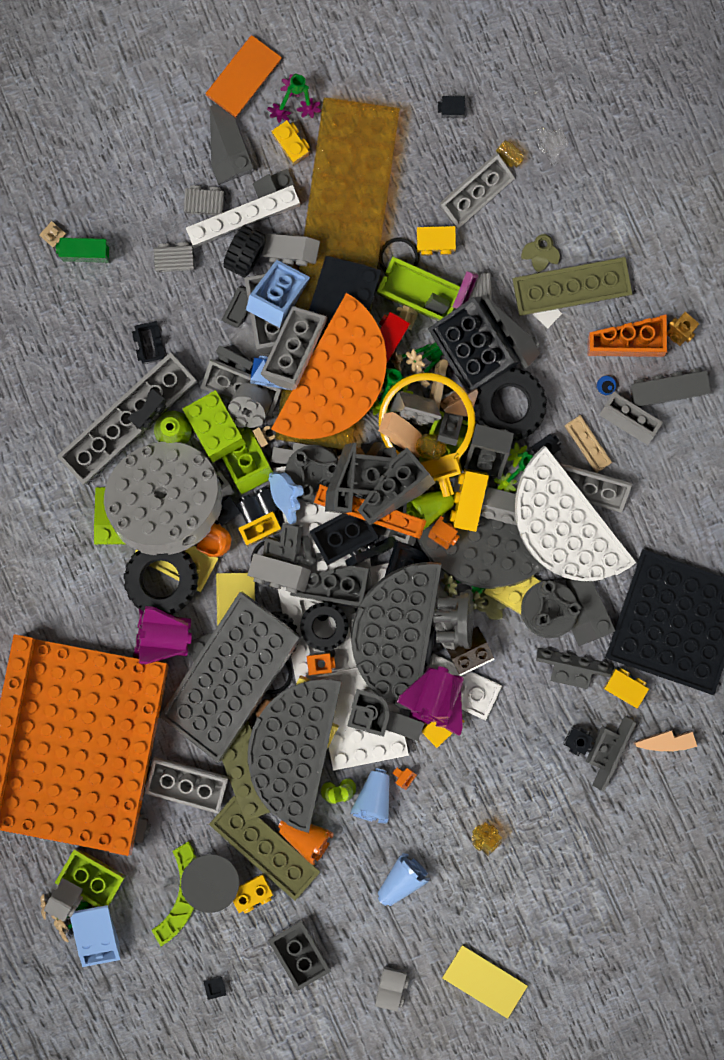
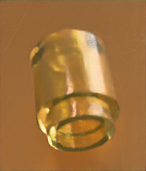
[496,140,524,168]

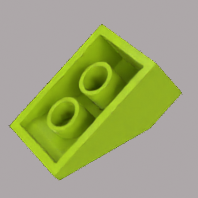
[222,427,273,495]
[94,487,126,545]

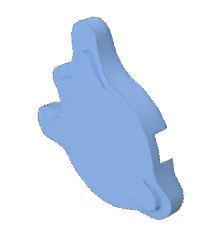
[269,472,304,524]

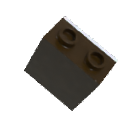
[446,626,495,676]

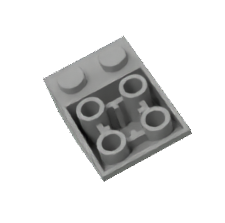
[388,391,441,426]

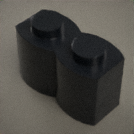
[237,486,280,524]

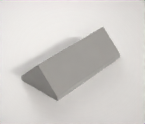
[438,153,515,229]
[201,359,283,417]
[559,463,632,513]

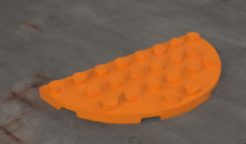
[271,293,387,439]

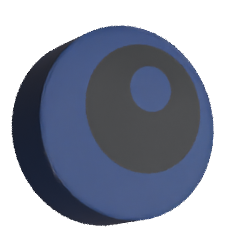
[596,376,616,395]

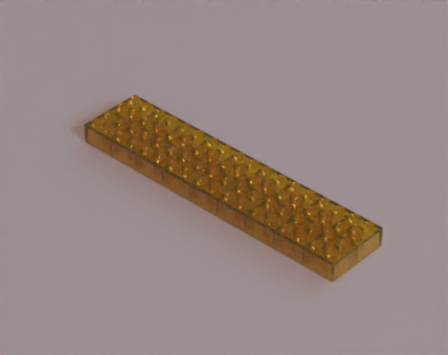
[275,97,400,450]

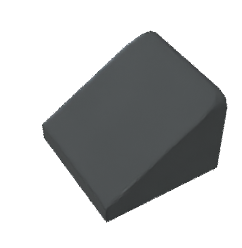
[423,293,450,316]

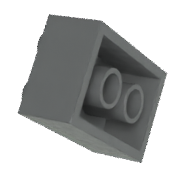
[463,424,514,479]
[268,919,331,991]

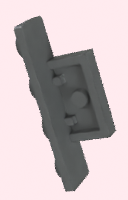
[536,648,613,689]
[585,717,636,791]

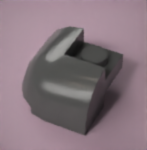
[347,689,390,737]

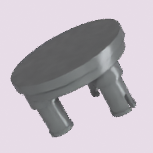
[285,445,338,503]
[521,581,581,638]
[433,590,474,649]
[181,854,239,913]

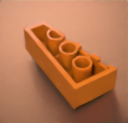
[588,314,667,357]

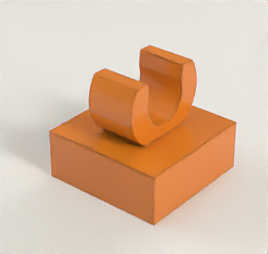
[393,767,417,790]

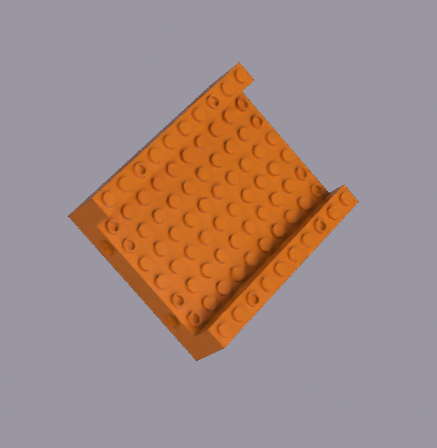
[0,634,169,856]

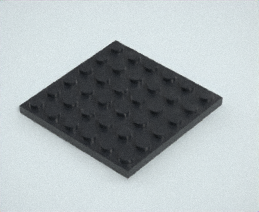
[605,549,724,695]

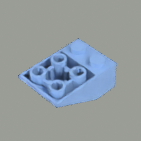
[70,905,120,967]

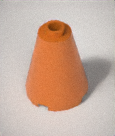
[278,820,333,865]

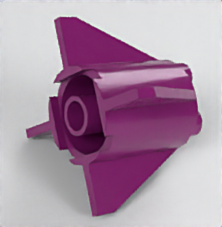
[133,606,192,664]
[397,666,464,736]

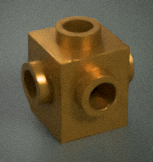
[667,312,699,346]

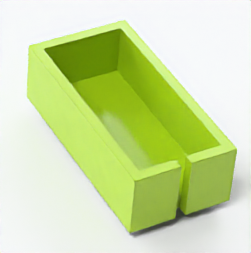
[377,257,460,321]

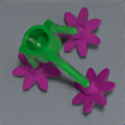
[267,73,321,123]

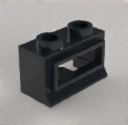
[132,321,165,365]

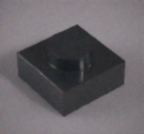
[203,976,227,1000]

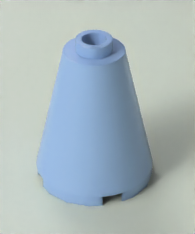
[350,768,390,824]
[378,853,430,906]

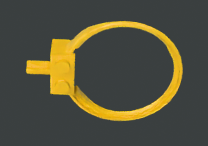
[378,373,475,497]

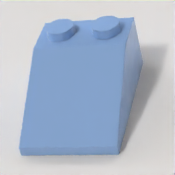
[246,260,310,328]

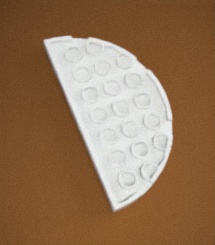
[515,446,636,581]

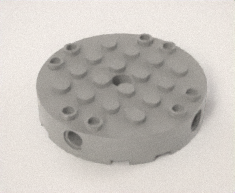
[104,442,222,555]

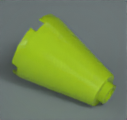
[154,411,192,444]
[406,491,454,531]

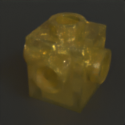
[472,822,502,856]

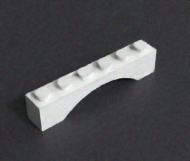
[186,185,300,248]

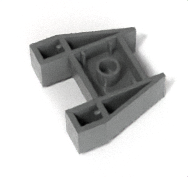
[325,443,407,513]

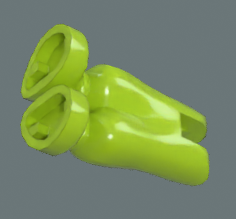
[321,778,356,804]

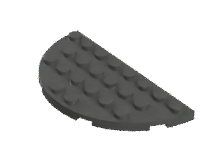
[418,504,545,589]
[351,562,442,710]
[248,679,342,833]

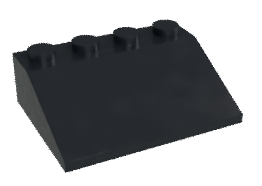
[309,256,381,335]
[428,297,521,394]

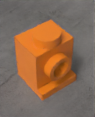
[428,516,460,549]
[307,653,335,675]

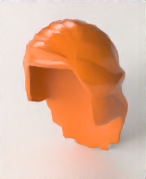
[196,523,231,557]

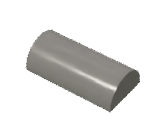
[244,274,285,354]
[261,306,328,390]
[144,756,229,814]

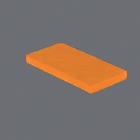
[205,35,282,118]

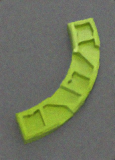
[151,841,196,946]

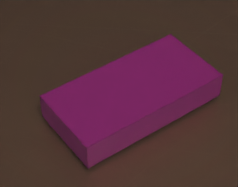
[453,271,479,309]

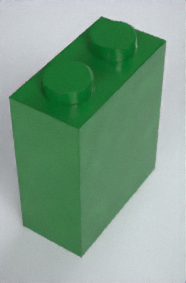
[56,238,110,263]

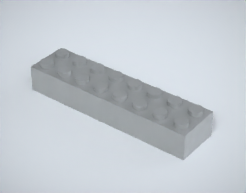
[57,352,198,485]

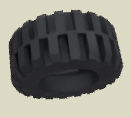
[474,367,547,441]
[123,550,199,615]

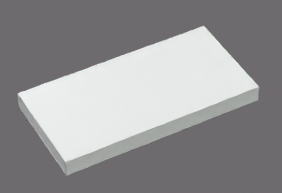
[423,653,502,720]

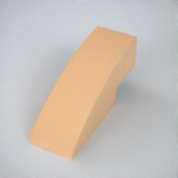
[378,412,426,458]
[634,730,697,751]

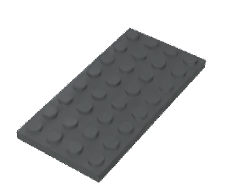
[159,592,302,763]

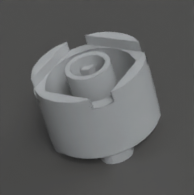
[228,383,272,428]

